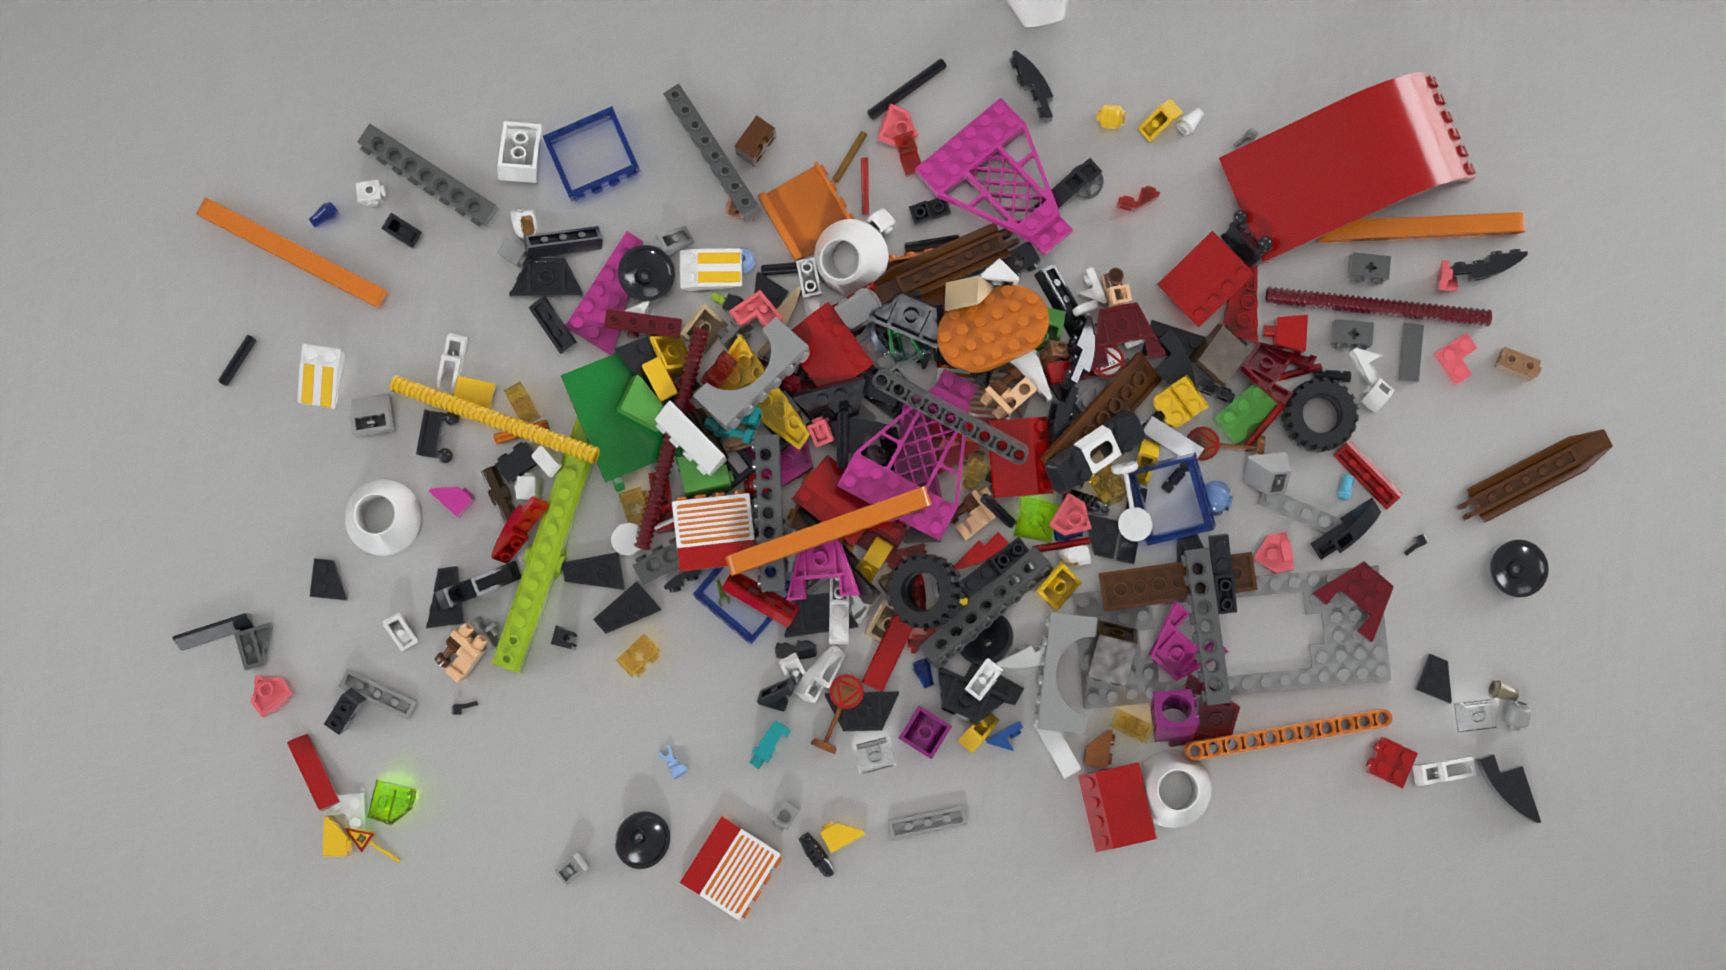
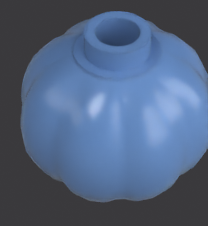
[1196,480,1233,516]

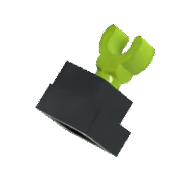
[710,292,744,313]

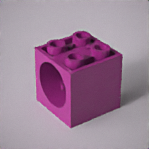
[1150,689,1200,742]
[898,705,952,759]

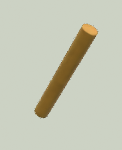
[832,131,867,183]

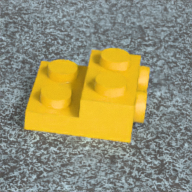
[1153,375,1209,429]

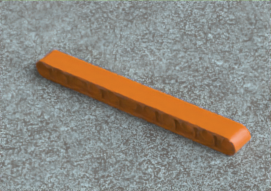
[196,197,388,308]
[1318,212,1525,243]
[725,486,932,576]
[1183,709,1393,760]

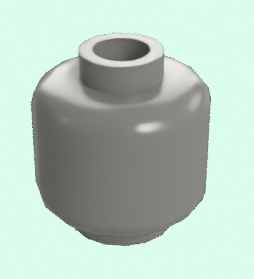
[1504,701,1532,731]

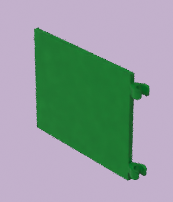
[560,354,686,492]

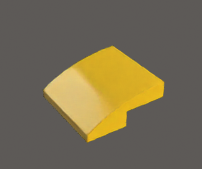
[453,376,496,421]

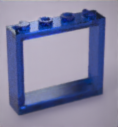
[542,106,641,202]
[1128,452,1217,546]
[693,567,791,646]

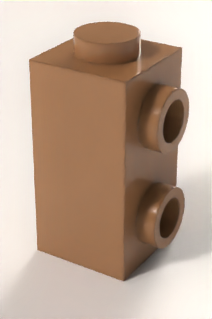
[1494,347,1542,381]

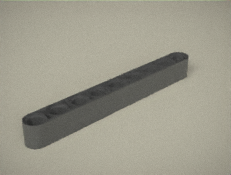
[873,368,1029,464]

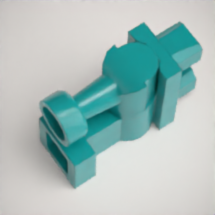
[704,407,763,445]
[749,720,791,769]

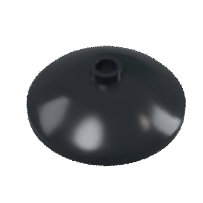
[618,245,675,302]
[1490,540,1549,598]
[957,615,1014,666]
[615,811,670,869]

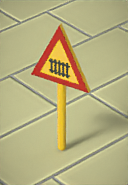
[344,826,400,863]

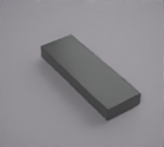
[1399,323,1424,382]

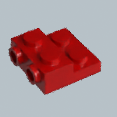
[856,520,908,564]
[1366,737,1418,789]

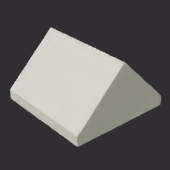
[980,258,1019,288]

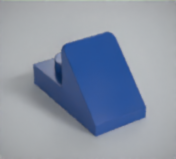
[985,721,1023,751]

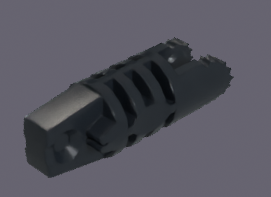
[1062,489,1111,516]
[798,832,835,877]

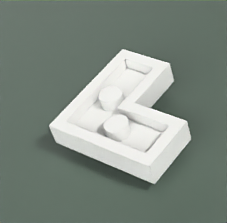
[326,793,368,834]

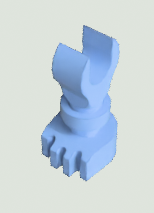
[659,745,689,779]

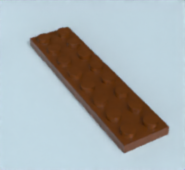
[1040,352,1162,465]
[1098,552,1258,612]

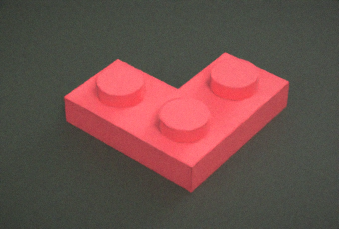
[729,290,783,328]
[1434,333,1478,385]

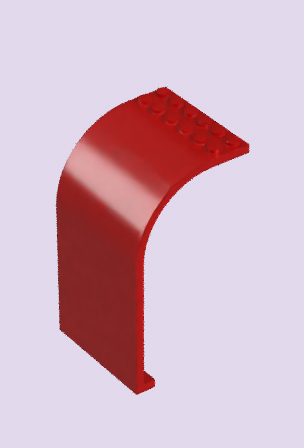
[1219,72,1476,262]

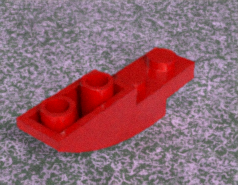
[491,496,549,564]

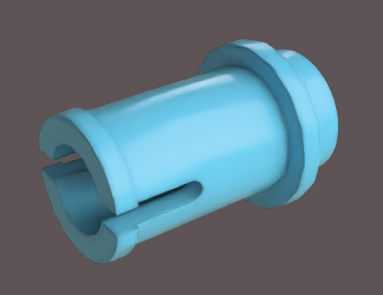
[1337,475,1355,500]

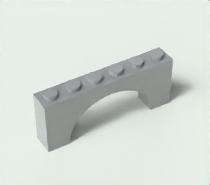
[693,317,810,432]
[1034,612,1097,734]

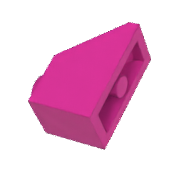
[429,487,475,518]

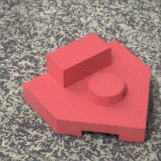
[876,104,919,147]
[1048,492,1092,536]
[1253,532,1294,573]
[251,676,294,718]

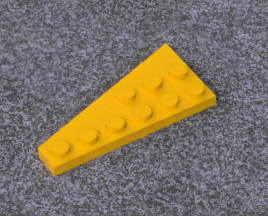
[707,334,810,450]

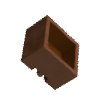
[734,115,777,167]

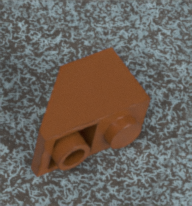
[1083,729,1115,769]

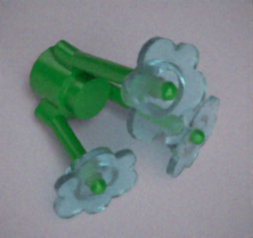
[882,328,932,362]

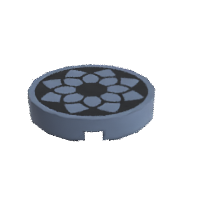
[869,322,899,357]

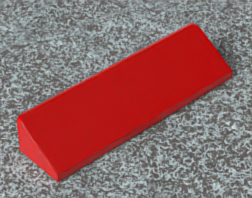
[1333,440,1403,509]
[722,573,800,628]
[861,614,913,692]
[287,734,340,811]

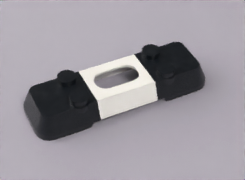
[1045,409,1146,494]

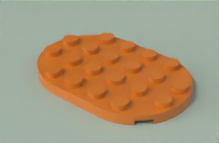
[937,285,1049,373]

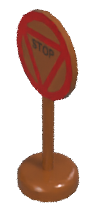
[1187,426,1266,461]
[811,674,864,754]

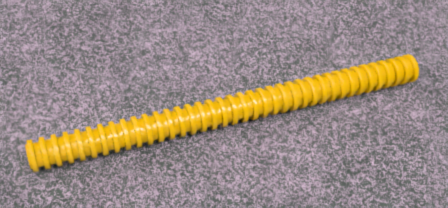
[390,375,599,464]

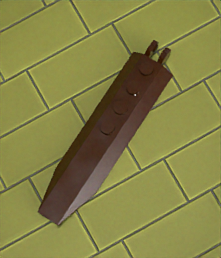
[872,223,1020,305]
[1457,429,1613,523]

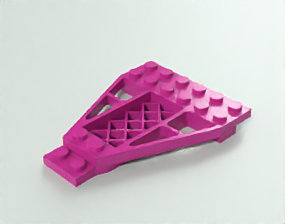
[915,98,1073,256]
[837,369,978,541]

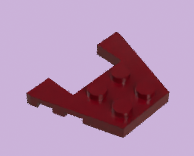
[1091,302,1166,369]
[1240,342,1317,408]
[1312,561,1394,642]
[1168,673,1240,747]

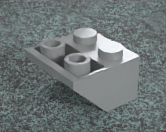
[834,288,882,332]
[350,393,395,437]
[1243,452,1292,495]

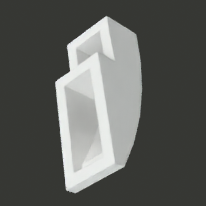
[435,333,469,395]
[1143,416,1204,465]
[794,645,846,704]
[1034,724,1081,779]
[1412,756,1477,786]

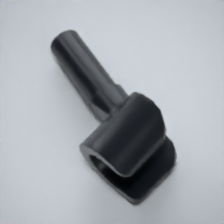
[1404,534,1428,556]
[451,701,478,715]

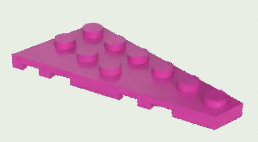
[566,231,643,355]
[887,398,942,522]

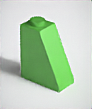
[616,375,664,432]
[677,457,734,499]

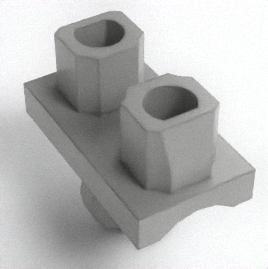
[717,318,753,350]
[469,616,499,651]

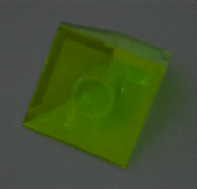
[1013,496,1058,543]
[367,779,417,825]

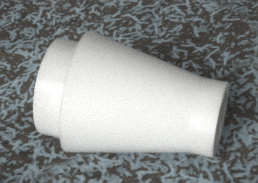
[1177,107,1204,135]

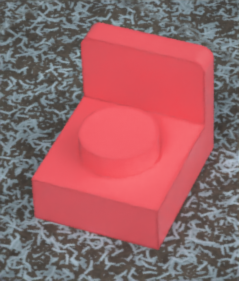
[1437,260,1458,291]
[807,416,835,448]

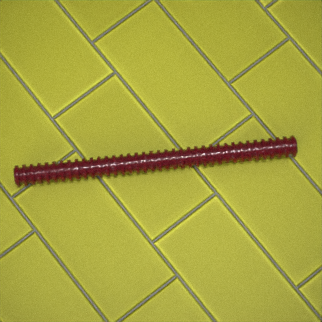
[1265,286,1492,327]
[634,328,709,550]

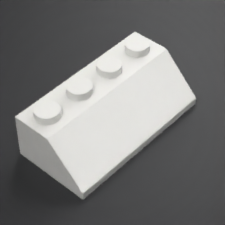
[655,401,727,476]

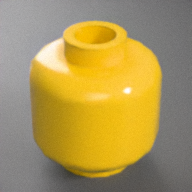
[1097,104,1125,130]

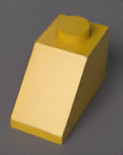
[1138,99,1183,142]
[1129,439,1161,486]
[857,536,894,582]
[957,713,999,753]
[322,816,353,856]
[820,821,865,853]

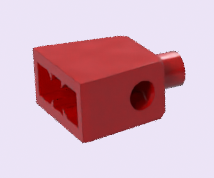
[1263,315,1308,353]

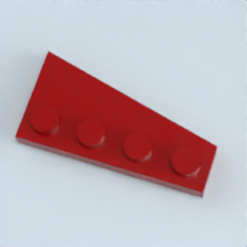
[1222,261,1258,344]

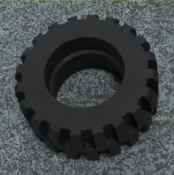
[1282,377,1359,453]
[886,554,964,629]

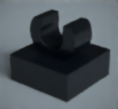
[970,369,994,388]

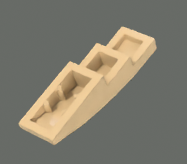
[758,286,802,359]

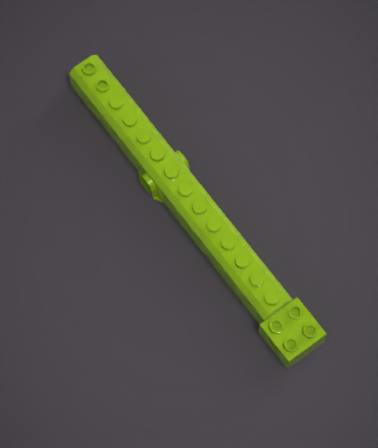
[491,417,595,673]

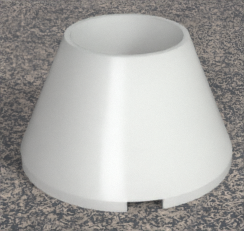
[1006,0,1068,27]
[814,219,889,295]
[345,479,422,556]
[1141,750,1212,828]

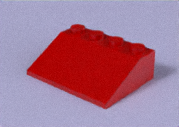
[1157,230,1254,328]
[791,302,874,387]
[986,416,1054,498]
[791,455,871,547]
[1078,762,1157,852]

